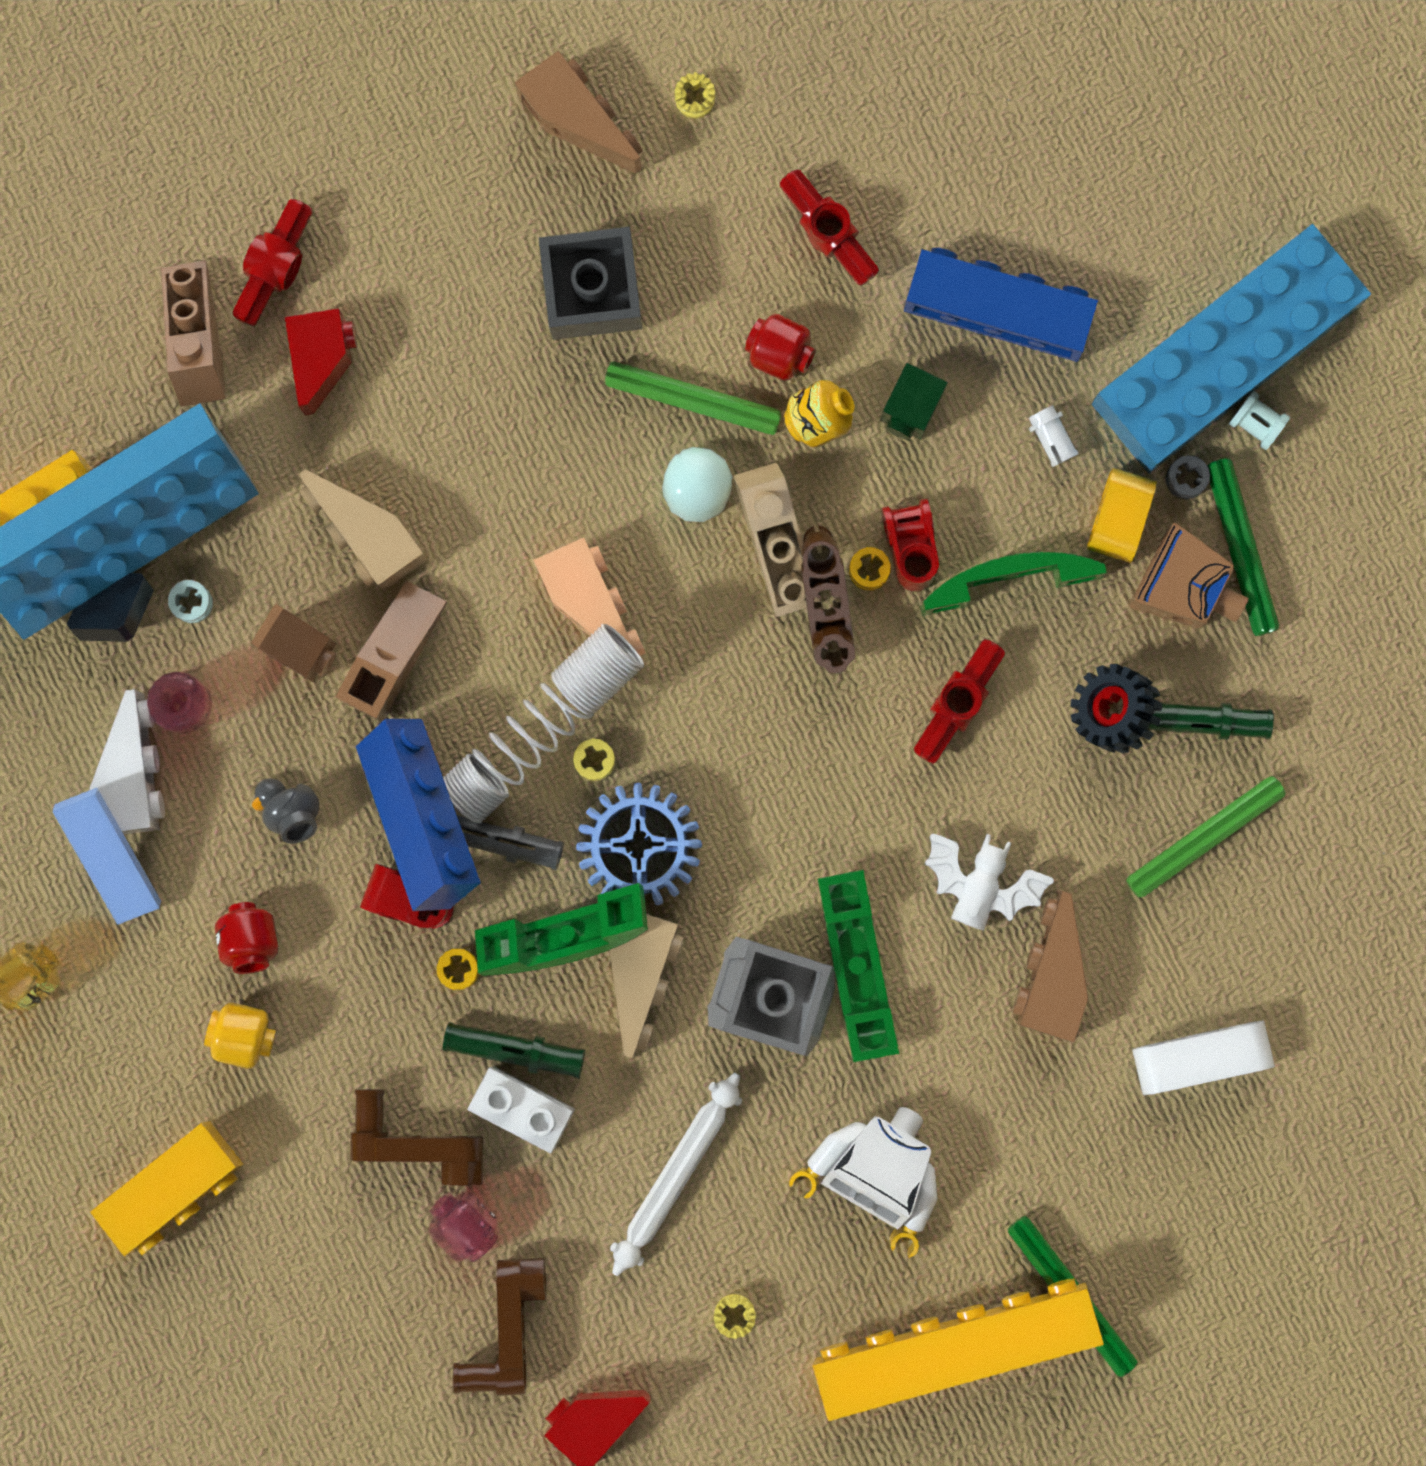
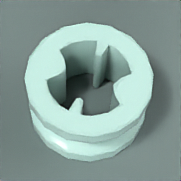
[168,580,213,623]

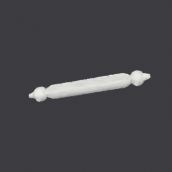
[610,1072,742,1276]

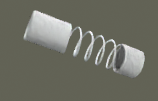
[443,624,644,823]

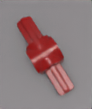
[779,169,879,286]
[233,199,313,326]
[913,639,1005,764]

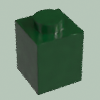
[880,362,948,440]

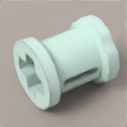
[1229,390,1291,450]

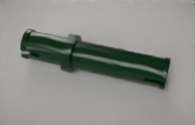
[1148,703,1274,740]
[442,1022,585,1079]

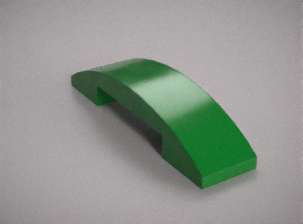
[920,552,1107,616]
[817,870,899,1063]
[475,883,648,976]

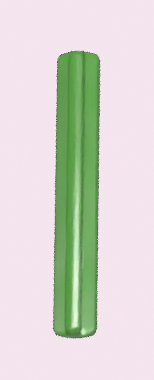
[605,361,781,435]
[1126,776,1286,898]

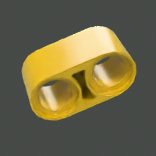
[1087,467,1157,563]

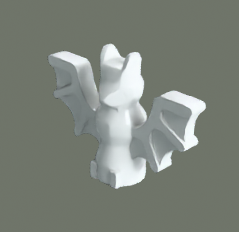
[925,834,1054,931]

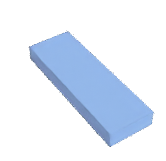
[52,788,161,925]

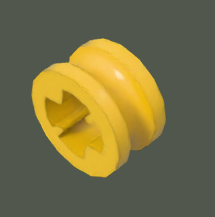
[849,547,891,591]
[437,949,479,990]

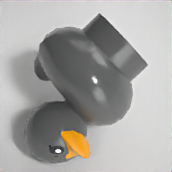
[252,778,319,844]

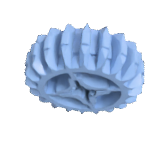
[576,783,702,905]

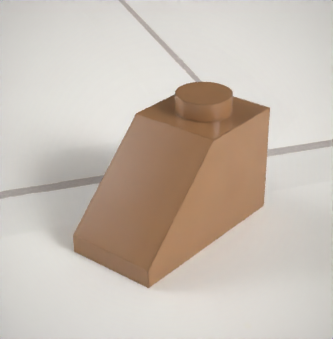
[251,603,336,682]

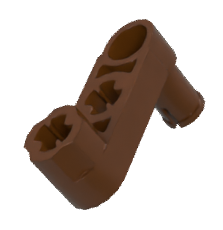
[801,525,855,673]
[350,1089,483,1186]
[453,1258,547,1396]

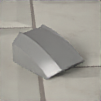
[708,937,835,1056]

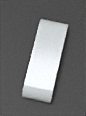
[1132,1020,1275,1095]

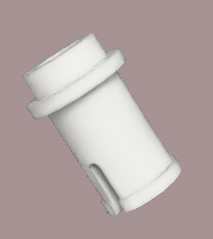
[1029,405,1079,467]

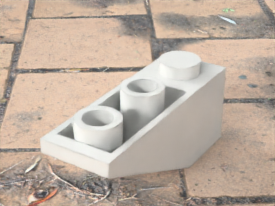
[90,689,165,834]

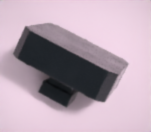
[67,573,154,642]

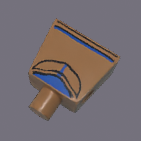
[1128,523,1248,629]

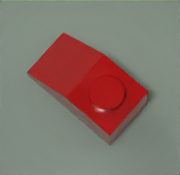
[285,308,357,415]
[544,1390,651,1466]

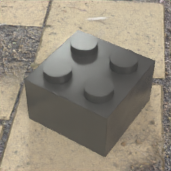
[539,227,642,340]

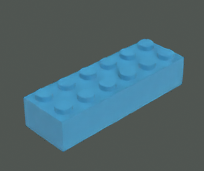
[1092,224,1371,474]
[0,403,259,640]

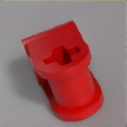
[881,499,939,591]
[360,863,454,929]

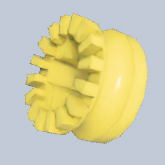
[675,72,715,119]
[573,738,615,781]
[714,1294,756,1339]

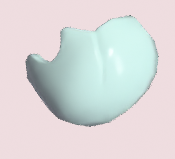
[662,447,733,522]

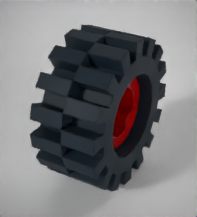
[1070,664,1162,753]

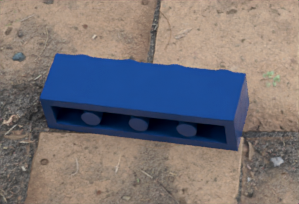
[903,247,1098,362]
[356,719,481,911]

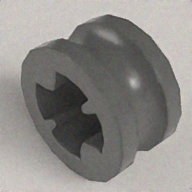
[1165,455,1210,500]

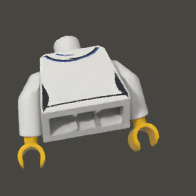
[789,1107,938,1258]

